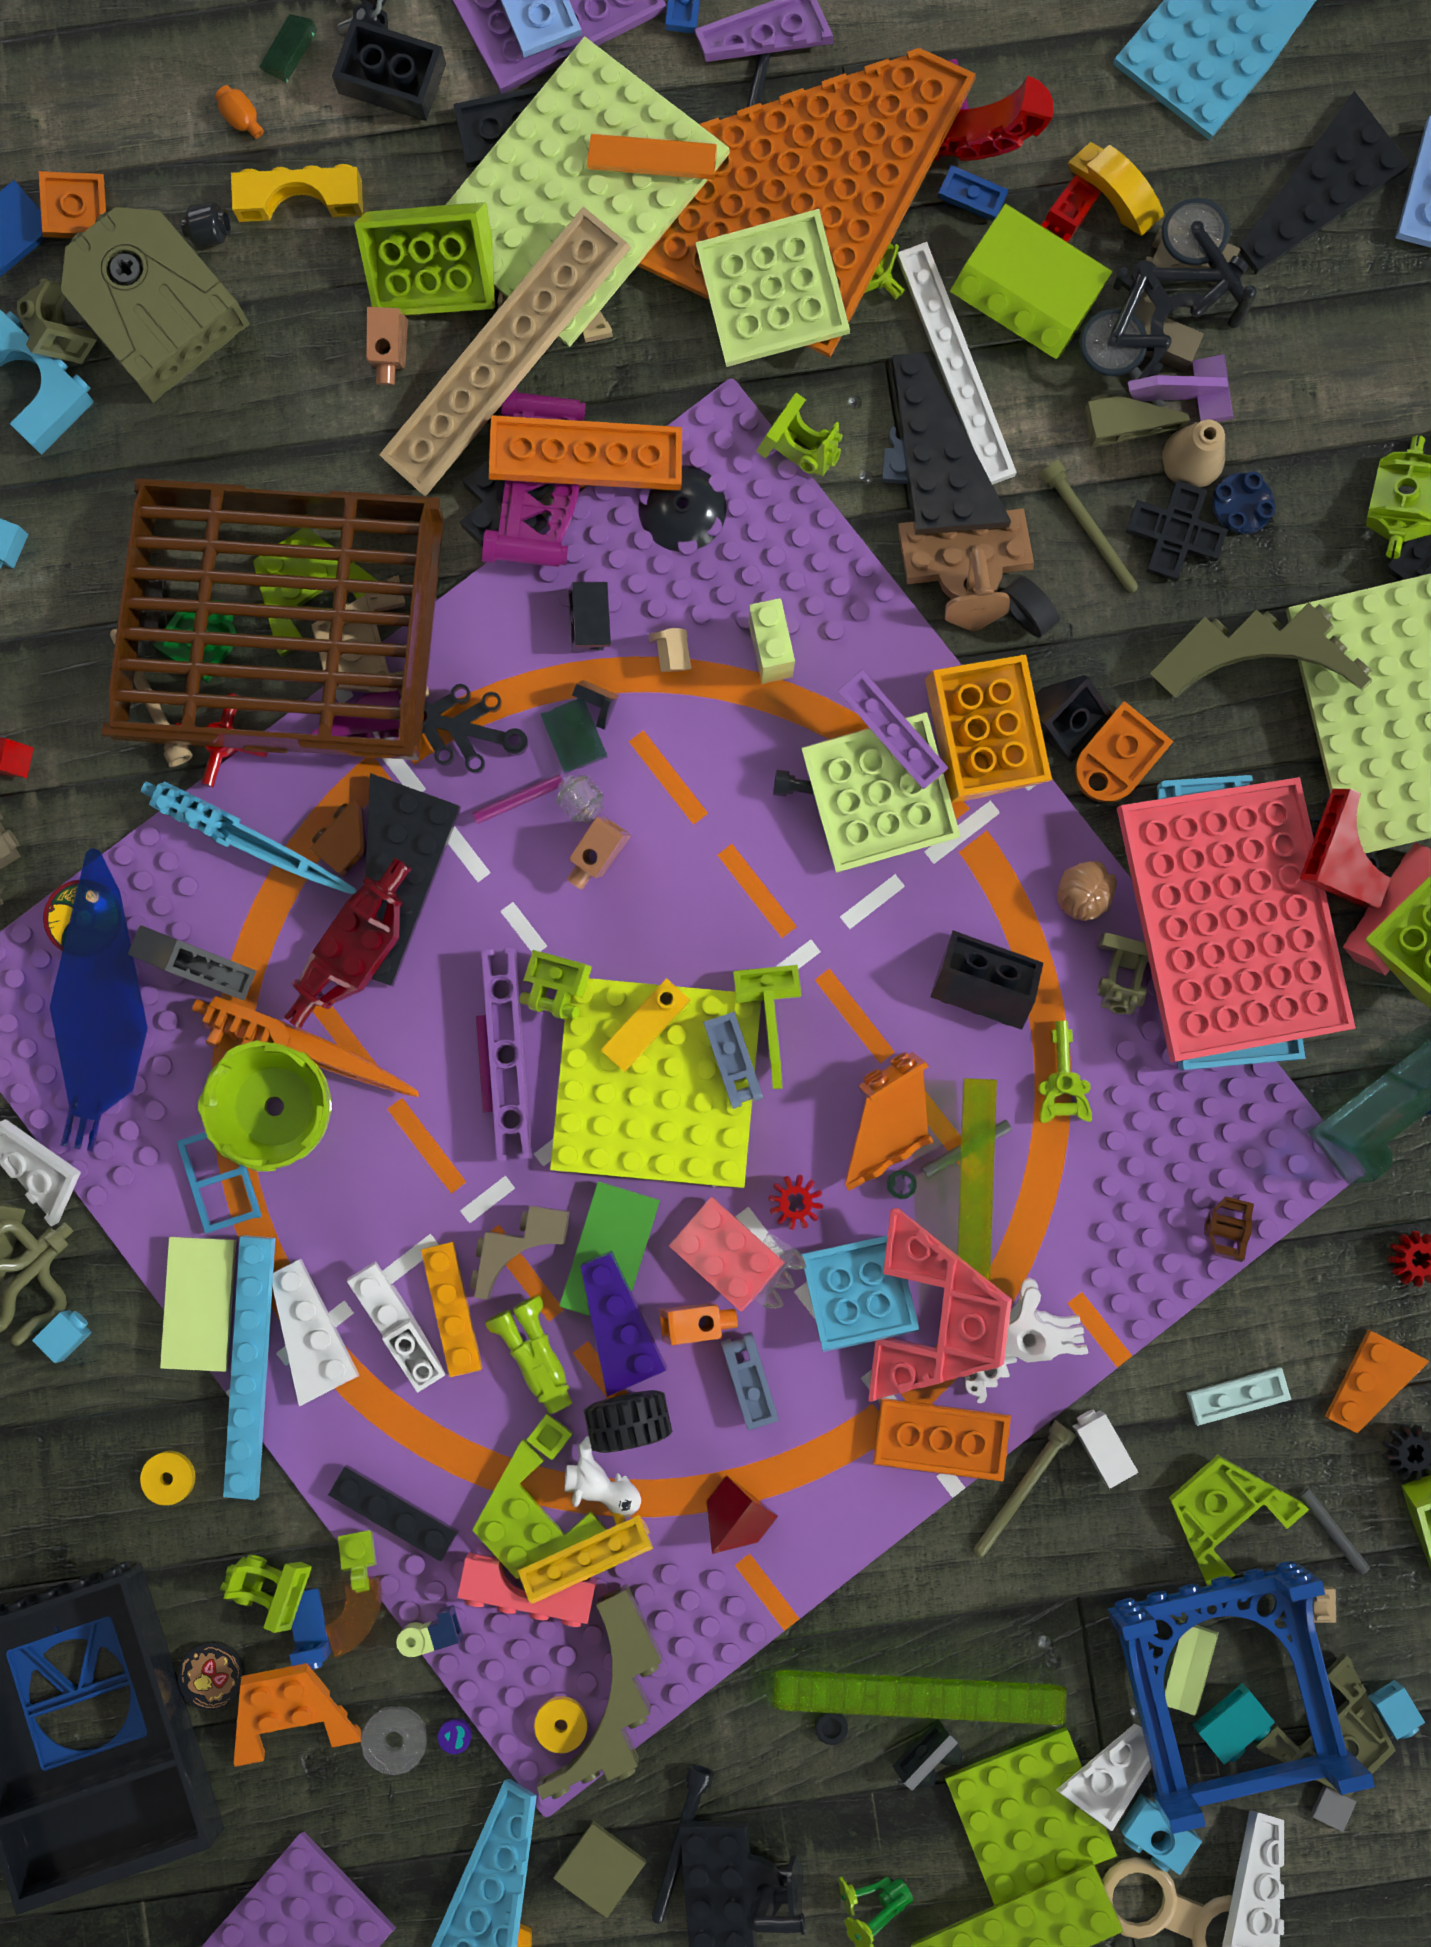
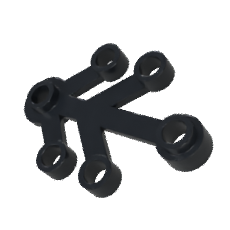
[422,684,528,774]

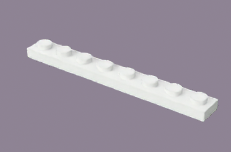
[897,242,1017,485]

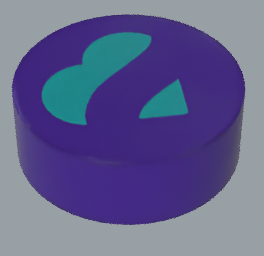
[438,1718,472,1754]

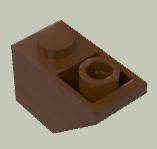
[310,800,365,877]

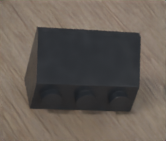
[930,930,1043,1030]

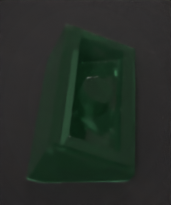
[259,14,317,83]

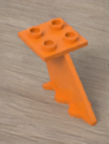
[844,1052,934,1191]

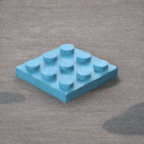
[801,1235,919,1352]

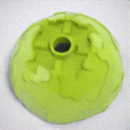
[198,1040,331,1171]

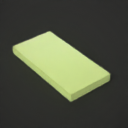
[160,1237,236,1372]

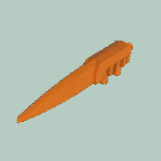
[192,996,419,1097]

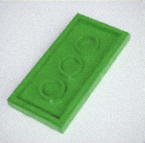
[559,1181,660,1316]

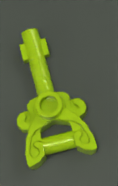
[1038,1021,1092,1123]

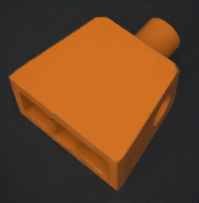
[659,1303,738,1345]

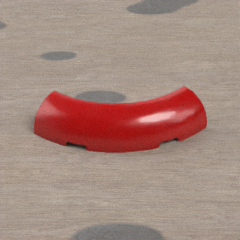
[933,75,1054,161]

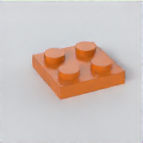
[39,171,106,238]

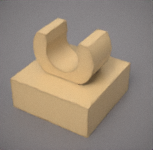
[1313,1587,1336,1623]

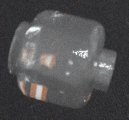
[556,775,604,823]

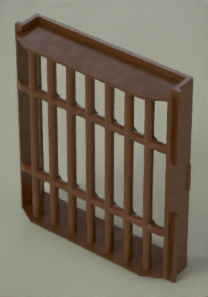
[102,478,444,760]

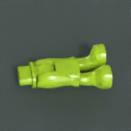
[484,1295,573,1415]

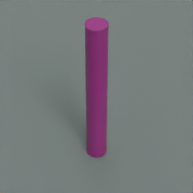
[472,774,565,824]
[476,1015,493,1113]

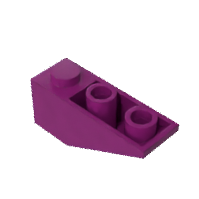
[310,690,401,740]

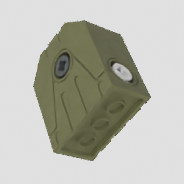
[61,207,250,403]

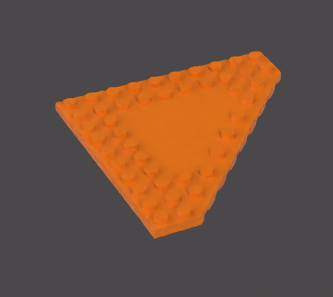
[637,48,976,358]

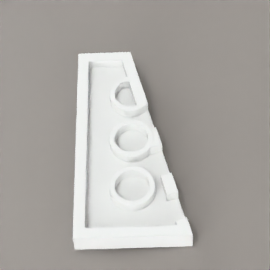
[272,1259,359,1407]
[1222,1810,1284,1947]

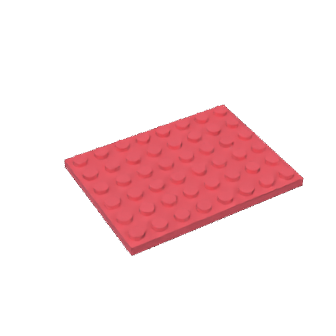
[1117,777,1356,1063]

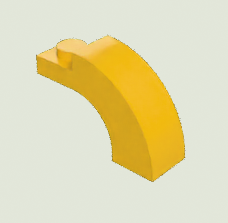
[1068,142,1164,236]

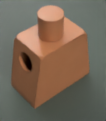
[366,307,408,386]
[567,817,632,890]

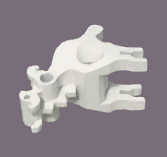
[965,1278,1088,1403]

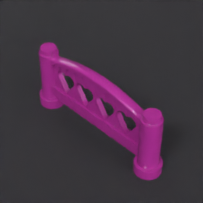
[482,388,586,567]

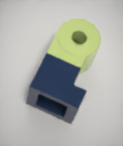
[396,1605,463,1657]

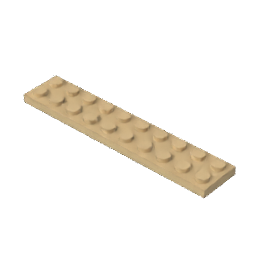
[379,207,631,496]

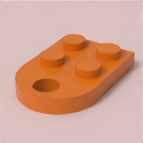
[1075,701,1174,803]

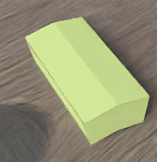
[1164,1620,1219,1716]

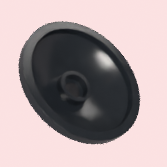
[639,465,727,552]

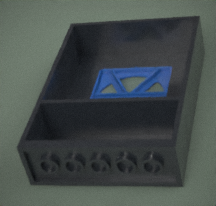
[0,1561,225,1915]

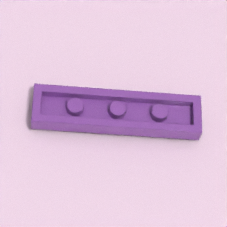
[837,669,948,789]

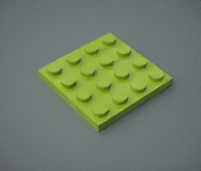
[944,1727,1117,1905]

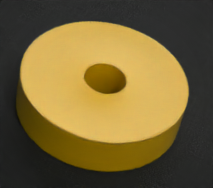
[140,1451,195,1505]
[534,1696,588,1753]

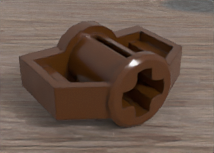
[1204,1196,1254,1262]

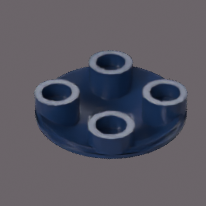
[1212,471,1276,534]

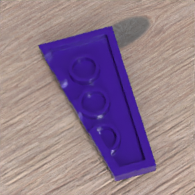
[581,1250,667,1397]

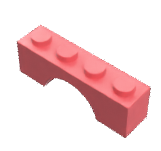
[457,1552,597,1627]

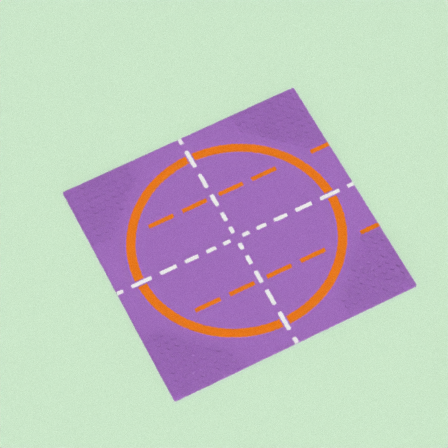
[0,379,1362,1817]

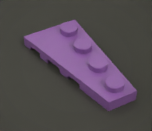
[694,0,833,62]

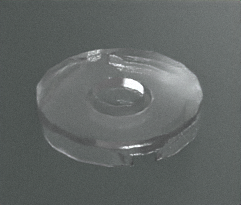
[361,1706,427,1775]

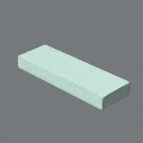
[1186,1367,1291,1426]

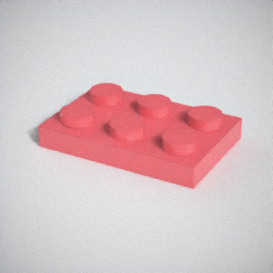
[669,1197,785,1312]

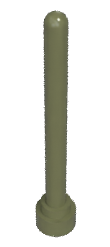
[1038,460,1138,593]
[974,1420,1077,1557]

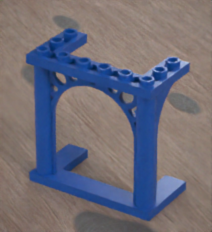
[1108,1561,1375,1834]

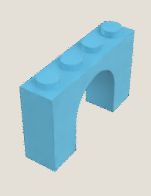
[0,310,94,455]

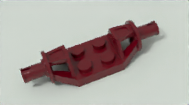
[284,857,412,1028]

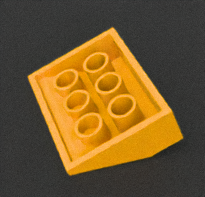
[925,655,1052,803]

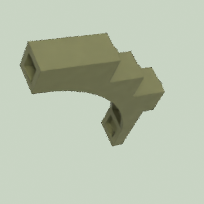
[536,1584,662,1800]

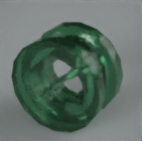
[887,1170,917,1199]

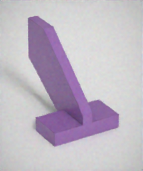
[1128,354,1234,422]

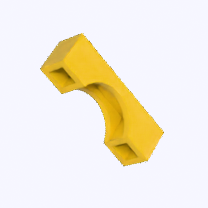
[231,164,363,222]

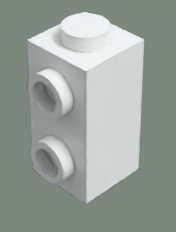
[1072,1410,1138,1489]

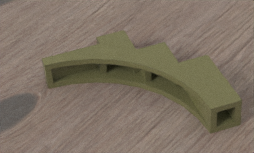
[1150,602,1372,698]

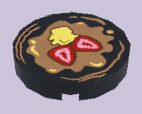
[177,1641,245,1710]

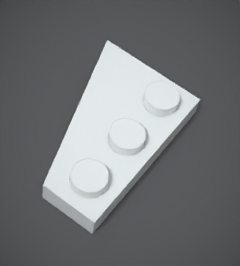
[0,1119,81,1226]
[1056,1724,1151,1831]

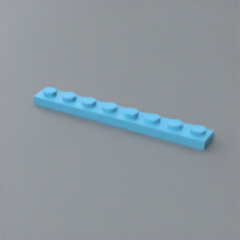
[223,1235,275,1500]

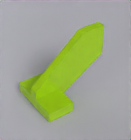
[733,965,801,1089]

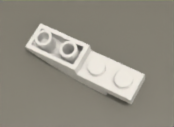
[347,1261,445,1393]

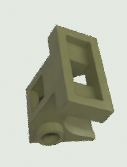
[17,279,97,364]
[1097,932,1149,1015]

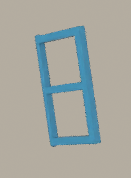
[177,1132,262,1234]

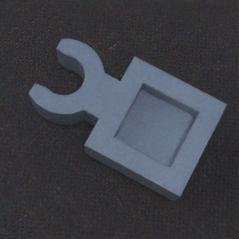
[882,427,908,484]

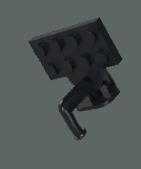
[680,1821,806,1947]

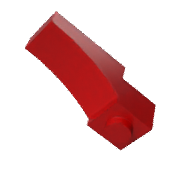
[1041,174,1102,243]

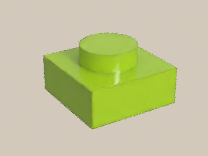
[526,1413,573,1460]

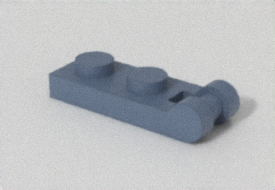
[703,1012,764,1109]
[721,1331,779,1431]

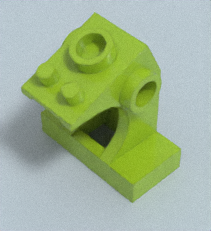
[756,393,843,476]
[220,1554,312,1633]

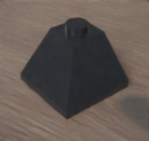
[1035,675,1113,762]

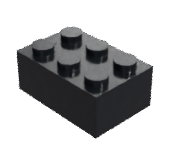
[332,18,446,121]

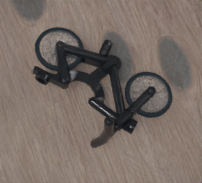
[1080,198,1257,379]

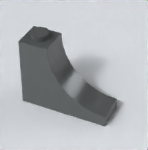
[128,925,257,1001]

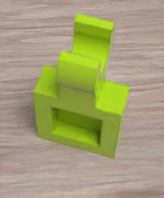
[338,1530,377,1593]

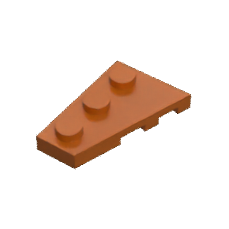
[1325,1330,1430,1433]

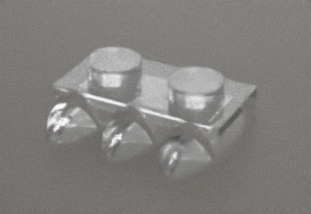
[753,1233,806,1309]

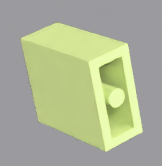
[748,598,795,684]

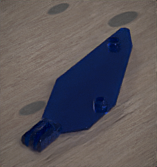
[50,848,148,1152]

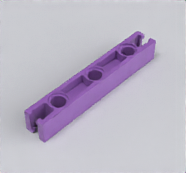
[481,947,532,1161]

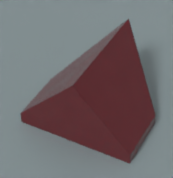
[706,1474,778,1554]

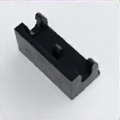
[568,582,611,652]

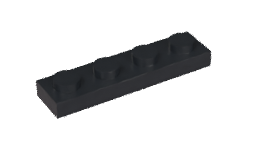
[328,1465,459,1562]

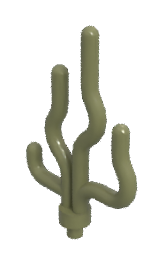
[0,1219,73,1346]

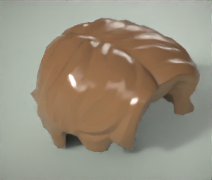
[1057,861,1117,921]

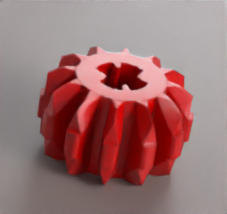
[768,1174,823,1230]
[1387,1231,1431,1287]

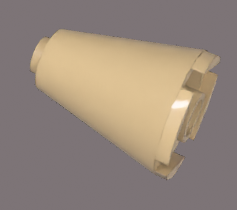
[1162,419,1225,487]

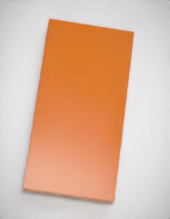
[872,1398,1011,1481]

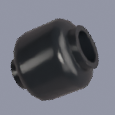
[181,202,231,247]

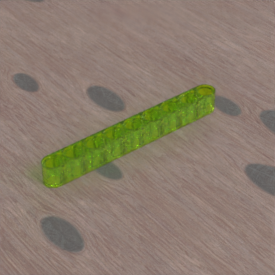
[773,1670,1067,1725]

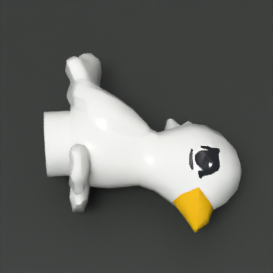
[564,1436,641,1525]

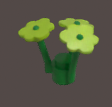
[838,1876,913,1947]

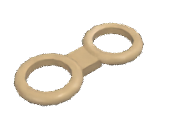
[1102,1857,1232,1947]

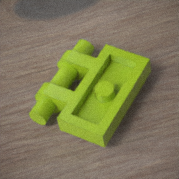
[519,950,592,1019]

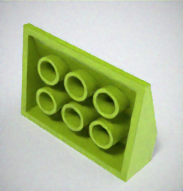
[354,202,495,315]
[950,204,1113,359]
[1365,875,1431,1010]

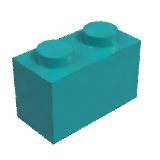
[1192,1683,1275,1765]

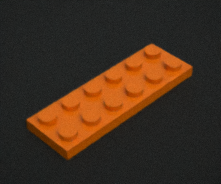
[489,415,682,491]

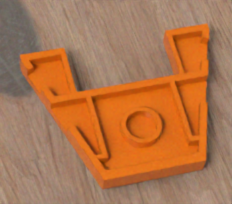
[234,1663,362,1767]

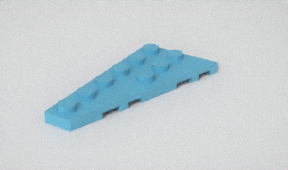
[431,1779,537,1947]

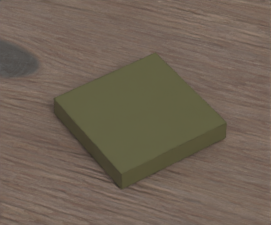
[553,1821,646,1918]

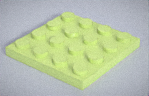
[696,209,850,367]
[801,712,961,873]

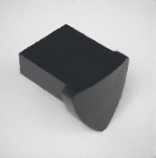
[572,680,619,730]

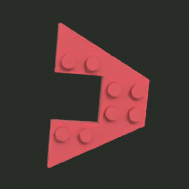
[868,1208,1012,1402]

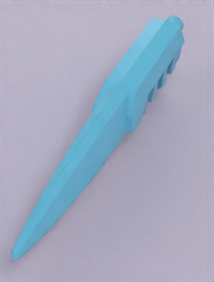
[141,781,357,894]

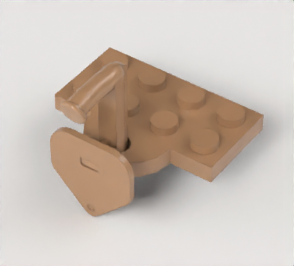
[898,508,1034,631]

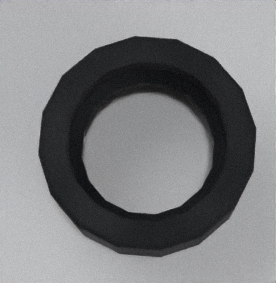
[1002,576,1059,638]

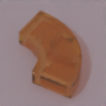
[325,1575,382,1658]

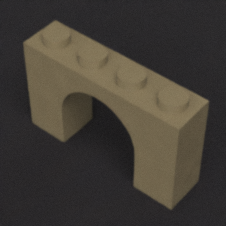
[1125,220,1240,373]

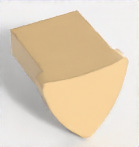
[648,628,691,672]

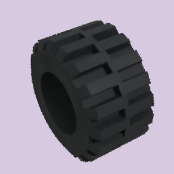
[583,1390,673,1453]

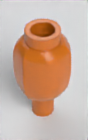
[215,85,264,139]

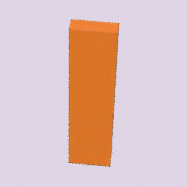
[587,134,717,180]

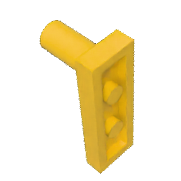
[601,978,691,1072]

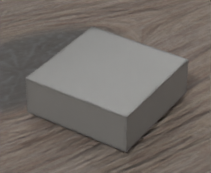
[1310,1784,1357,1832]

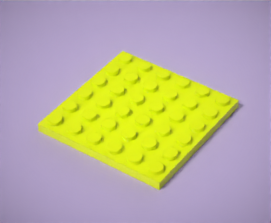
[550,978,761,1188]

